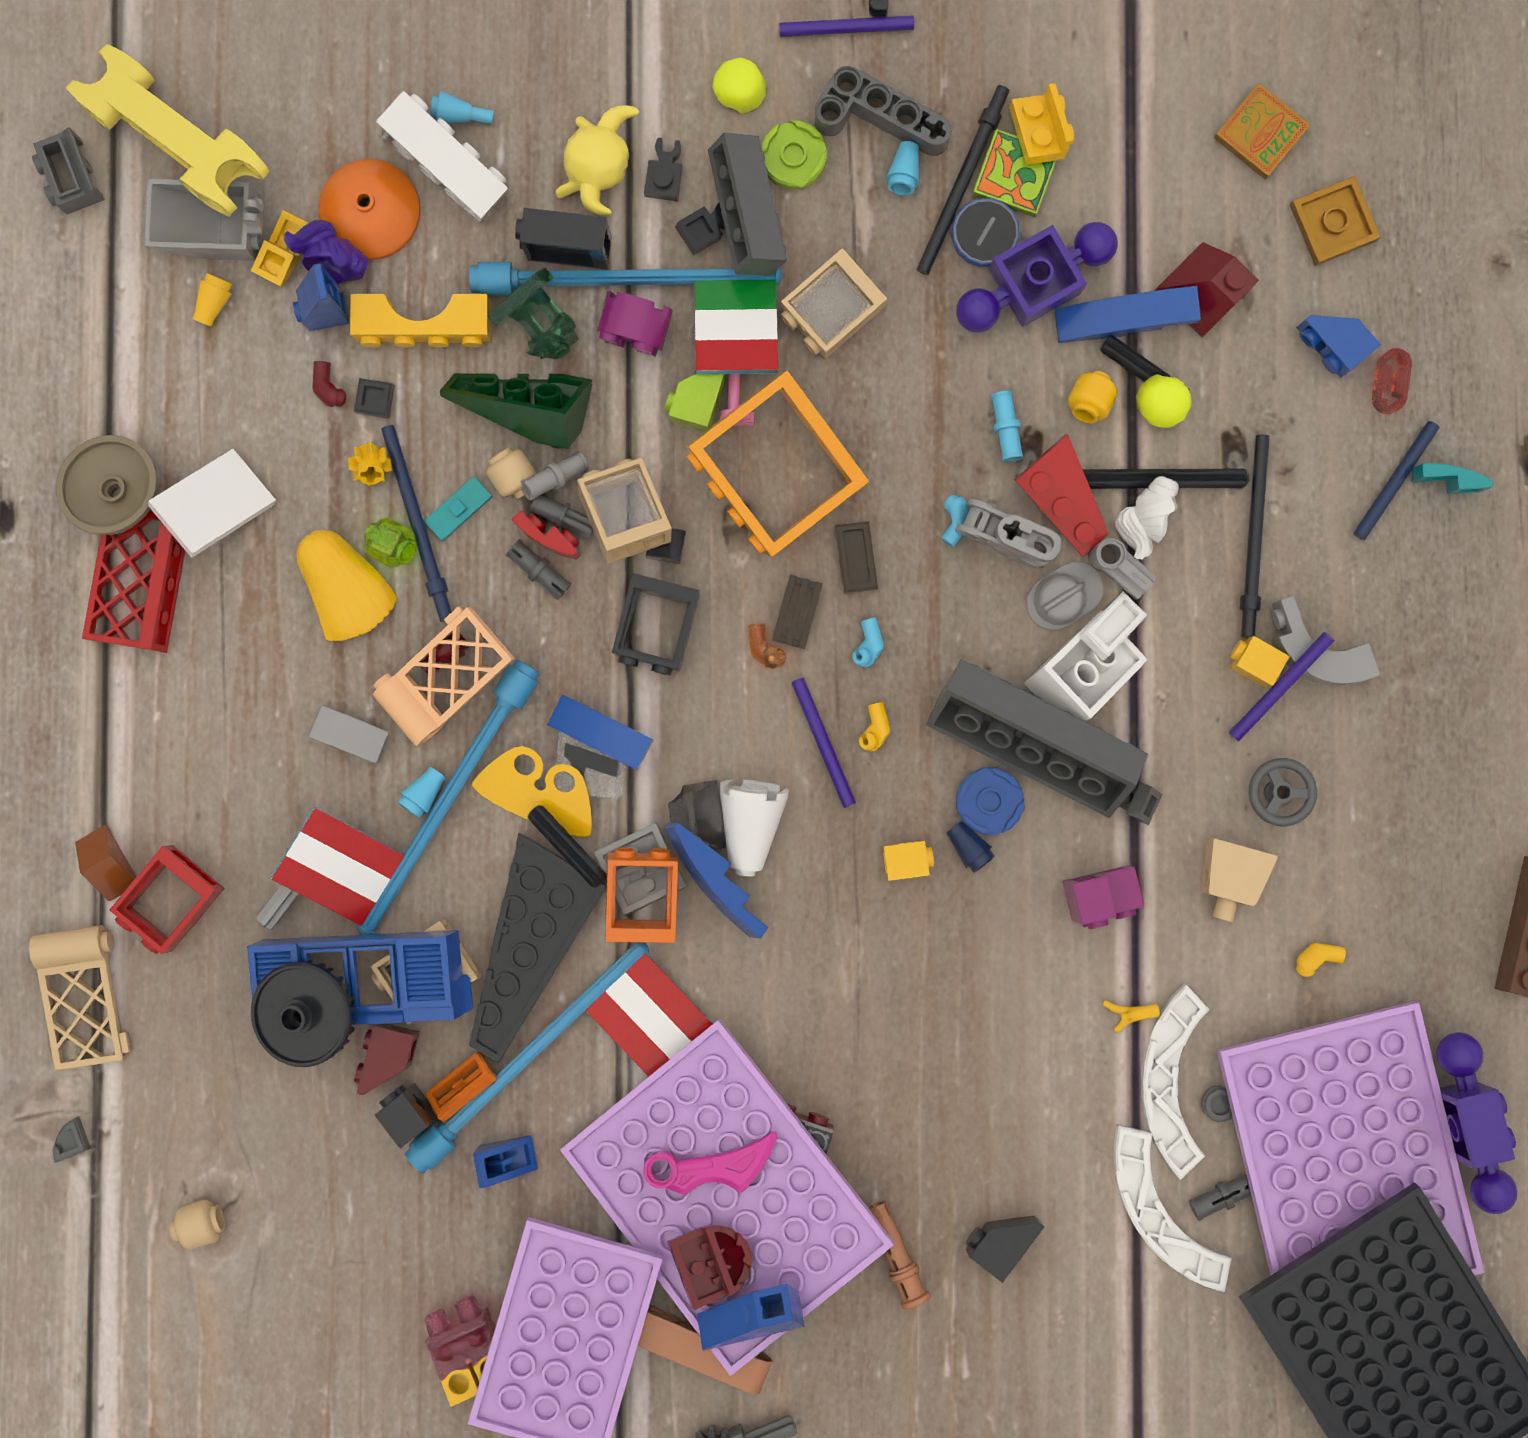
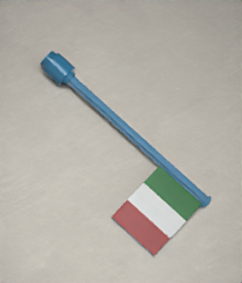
[469,262,782,374]

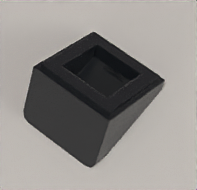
[646,528,686,564]

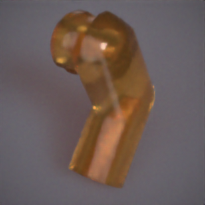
[748,624,786,669]

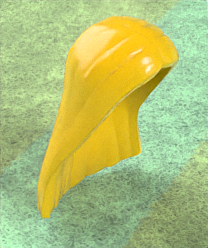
[296,529,397,641]

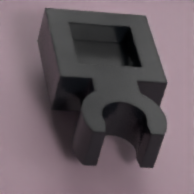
[644,138,683,202]
[675,203,725,256]

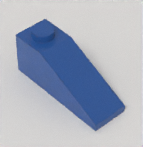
[293,263,349,331]

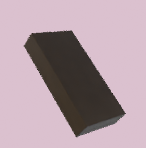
[835,521,878,594]

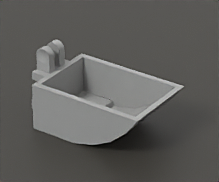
[144,179,264,261]

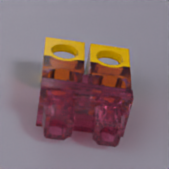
[425,1295,496,1407]

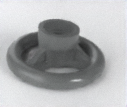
[1249,758,1317,827]

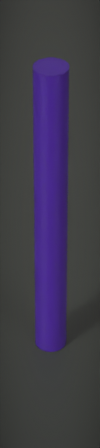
[779,16,914,37]
[1229,632,1335,741]
[791,677,856,808]

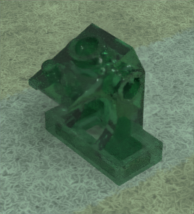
[487,267,579,359]

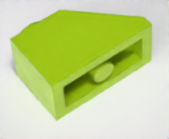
[665,374,727,432]

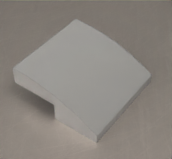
[594,822,687,916]

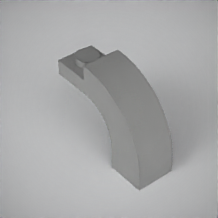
[1271,596,1380,685]

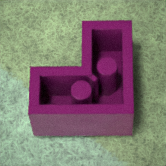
[1062,865,1144,929]

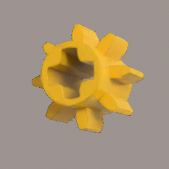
[348,442,392,486]

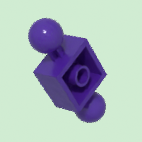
[956,222,1118,333]
[1436,1032,1518,1214]

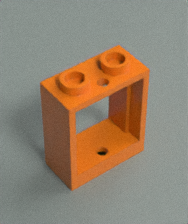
[605,847,678,943]

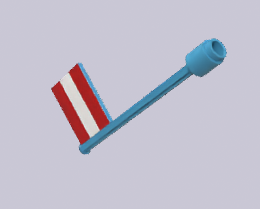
[270,659,540,935]
[405,942,713,1173]

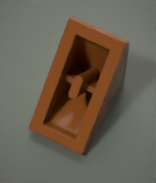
[75,825,136,901]

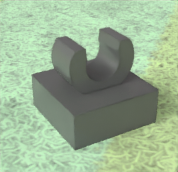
[1119,782,1163,825]

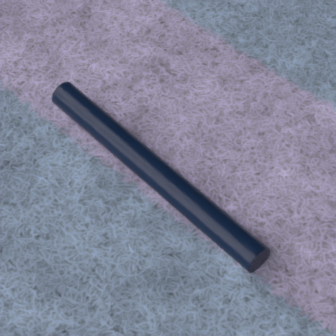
[1353,421,1440,540]

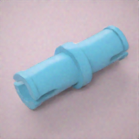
[991,391,1024,463]

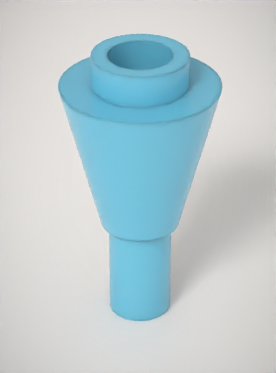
[430,90,494,124]

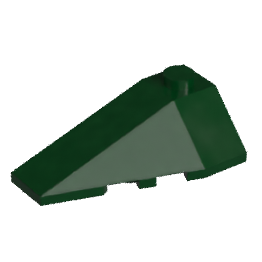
[440,373,592,449]

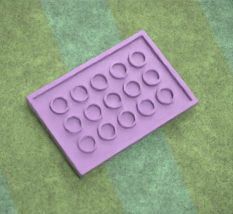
[468,1217,663,1438]

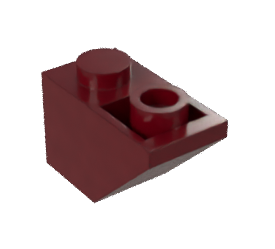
[354,1024,420,1095]

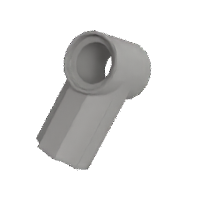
[1089,538,1157,600]

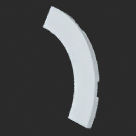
[1141,983,1210,1180]
[1114,1124,1232,1292]

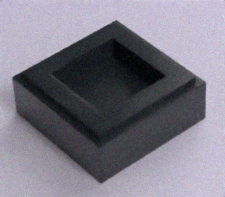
[354,378,395,419]

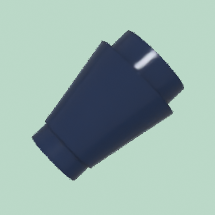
[946,821,995,873]

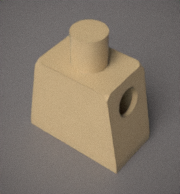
[1201,838,1278,922]

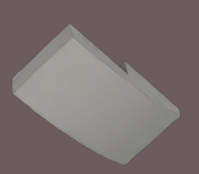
[308,705,389,764]

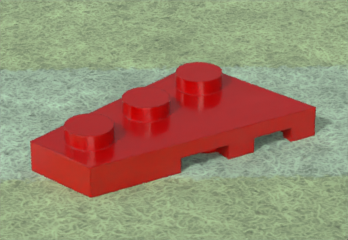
[1014,434,1108,556]

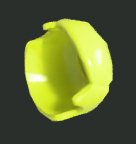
[712,57,767,114]
[1136,374,1192,428]

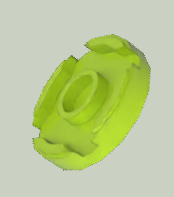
[761,120,827,190]

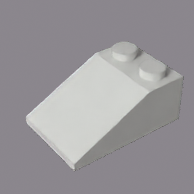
[1024,610,1148,722]

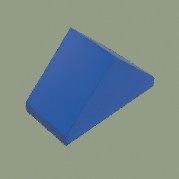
[473,1135,538,1188]

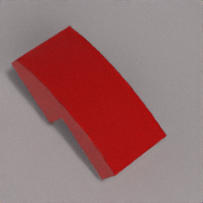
[511,511,581,560]

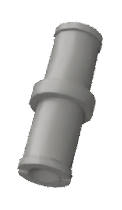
[521,452,589,500]

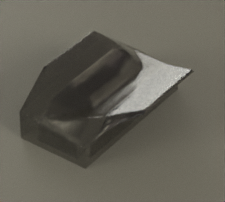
[668,780,726,850]

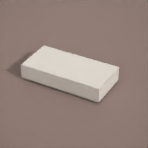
[1079,591,1147,661]

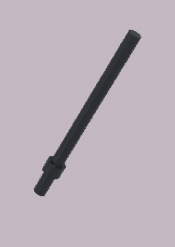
[916,85,1010,275]
[1239,435,1270,638]

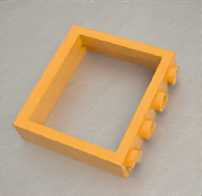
[686,370,869,557]

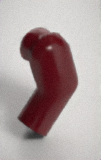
[312,361,346,407]

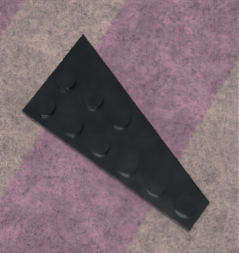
[469,833,606,1063]

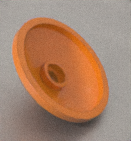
[319,159,420,260]

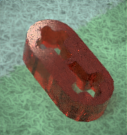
[1372,348,1412,414]

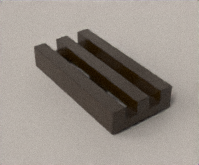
[772,574,823,650]

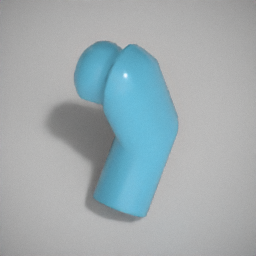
[941,495,969,548]
[852,617,884,667]

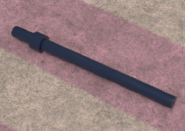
[381,425,452,622]

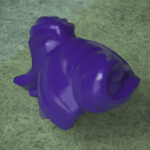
[284,220,369,284]

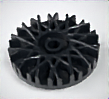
[251,960,357,1067]

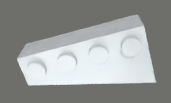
[376,91,508,223]

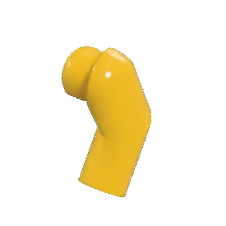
[859,702,891,752]
[1296,943,1346,977]

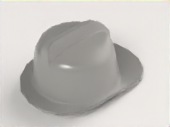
[1027,562,1104,630]

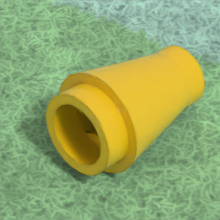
[192,273,233,327]

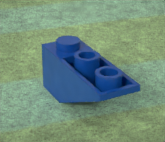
[697,1284,805,1351]

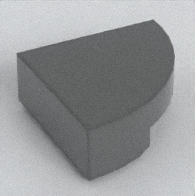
[53,1117,91,1163]

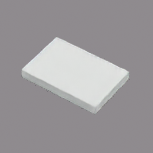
[148,449,276,558]

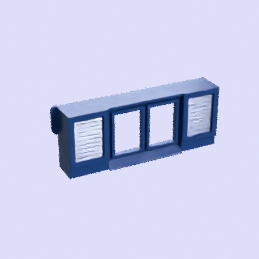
[247,930,473,1025]

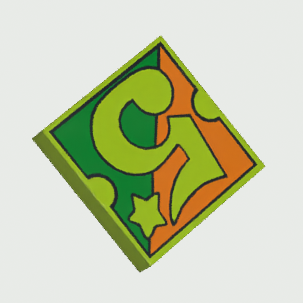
[972,129,1056,217]

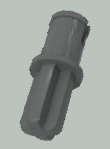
[529,494,594,538]

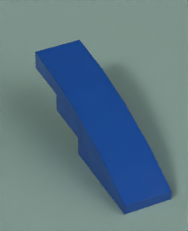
[1055,286,1201,343]
[664,822,768,939]

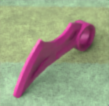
[643,1131,777,1195]

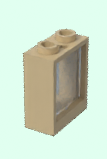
[780,248,887,360]
[577,457,672,564]

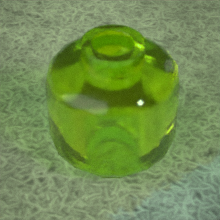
[364,517,417,568]

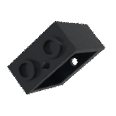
[515,208,612,270]
[612,573,700,676]

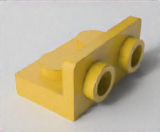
[1009,83,1074,165]

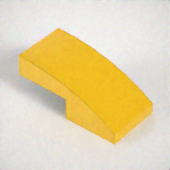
[251,210,309,287]

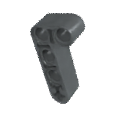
[815,66,952,156]

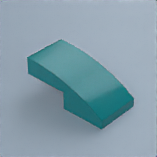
[1412,463,1493,494]

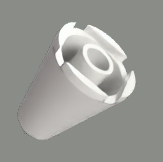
[720,780,789,876]

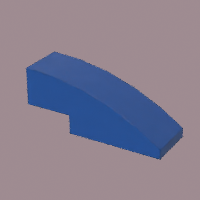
[547,694,654,770]

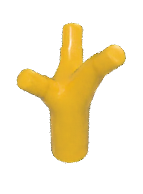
[1103,1000,1160,1033]

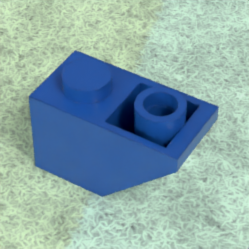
[1296,315,1381,378]

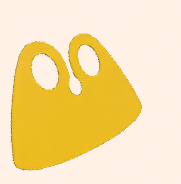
[472,746,592,837]

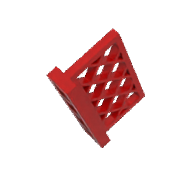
[82,512,185,653]

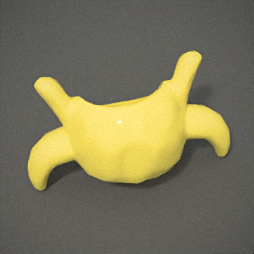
[556,105,639,216]

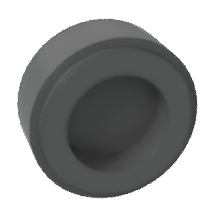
[1201,1086,1233,1122]

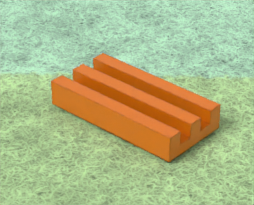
[425,1051,498,1122]

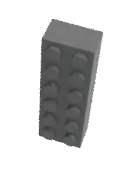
[926,659,1148,818]

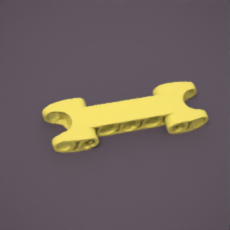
[65,44,270,217]

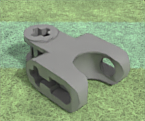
[955,498,1061,569]

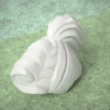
[1115,476,1179,560]

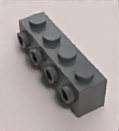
[708,133,787,276]

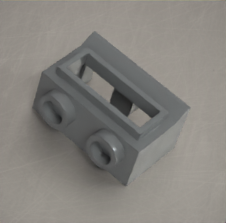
[32,127,105,214]

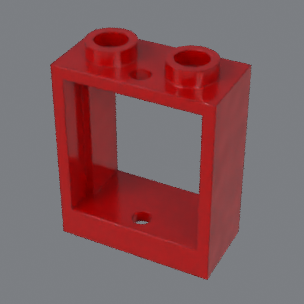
[109,845,225,954]

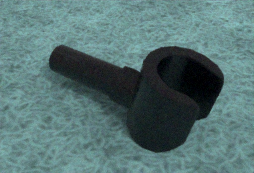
[869,0,888,17]

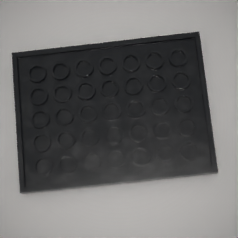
[1239,1182,1528,1438]

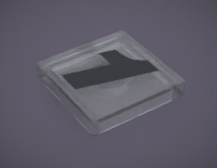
[554,731,625,799]

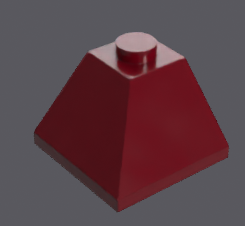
[1155,242,1259,338]

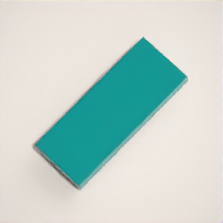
[424,476,493,542]

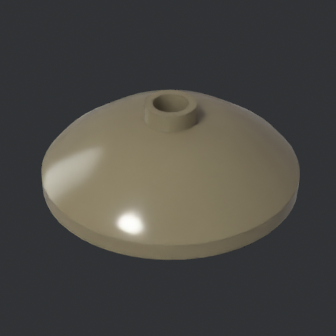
[56,435,158,535]

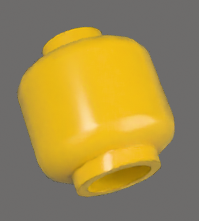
[1068,371,1118,424]

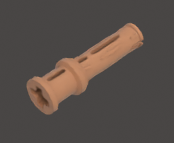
[868,1200,931,1309]

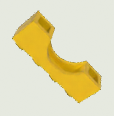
[350,294,492,348]

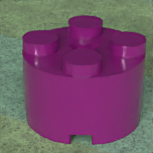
[597,291,673,357]

